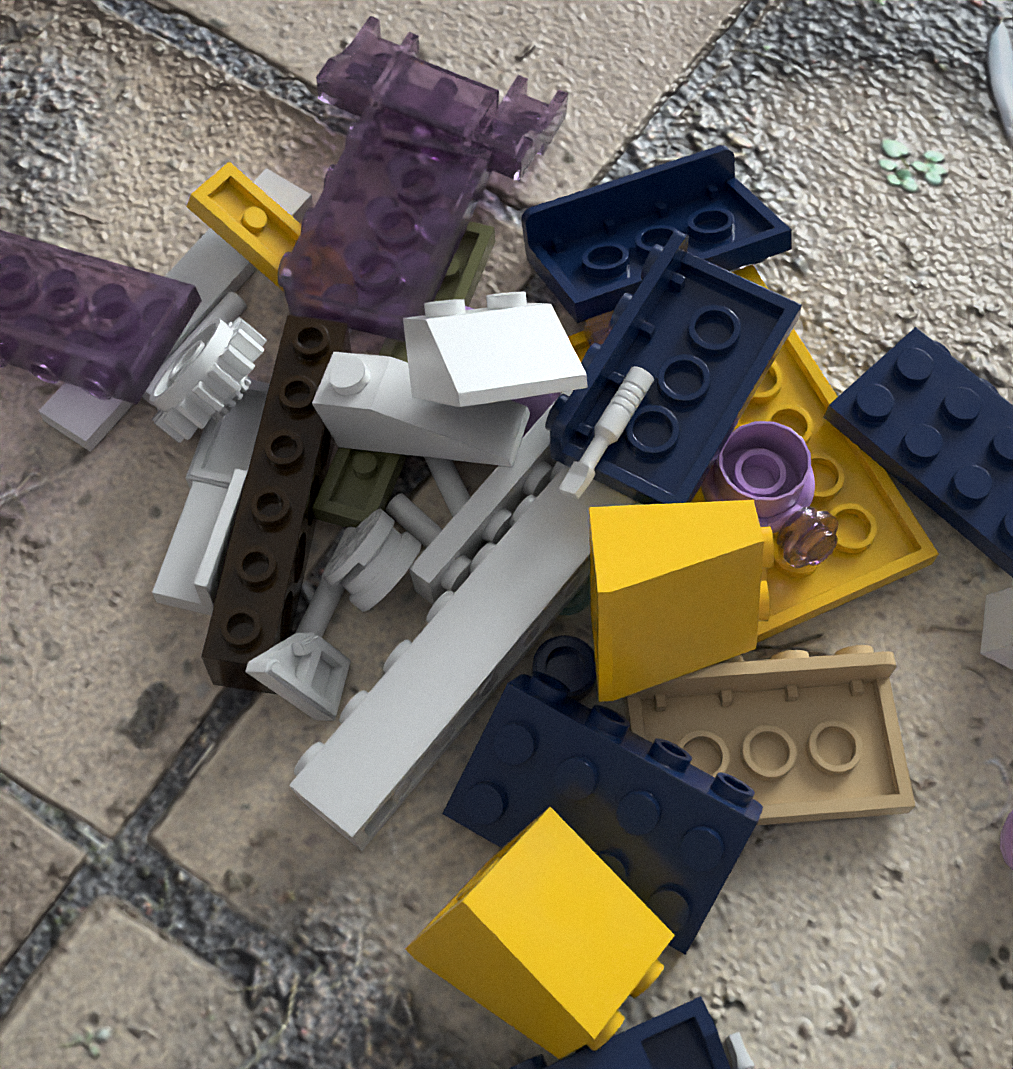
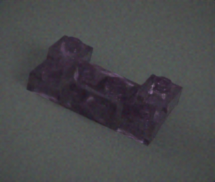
[316,15,568,182]

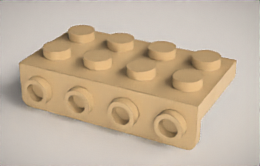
[623,645,916,826]

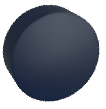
[532,635,596,702]

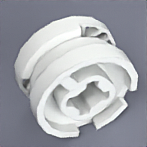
[321,508,422,612]

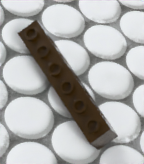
[201,314,352,695]

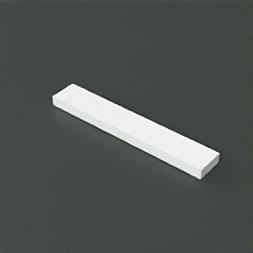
[39,168,313,452]

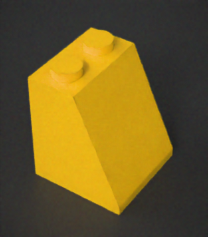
[589,500,774,702]
[405,807,675,1059]

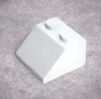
[403,291,588,407]

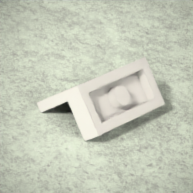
[152,469,248,616]

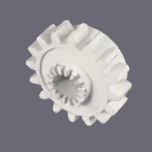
[150,317,267,443]

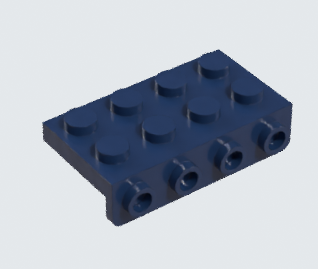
[521,145,792,324]
[545,230,802,505]
[824,327,1013,578]
[442,672,763,955]

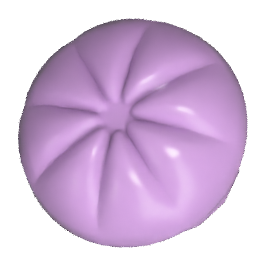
[701,421,815,533]

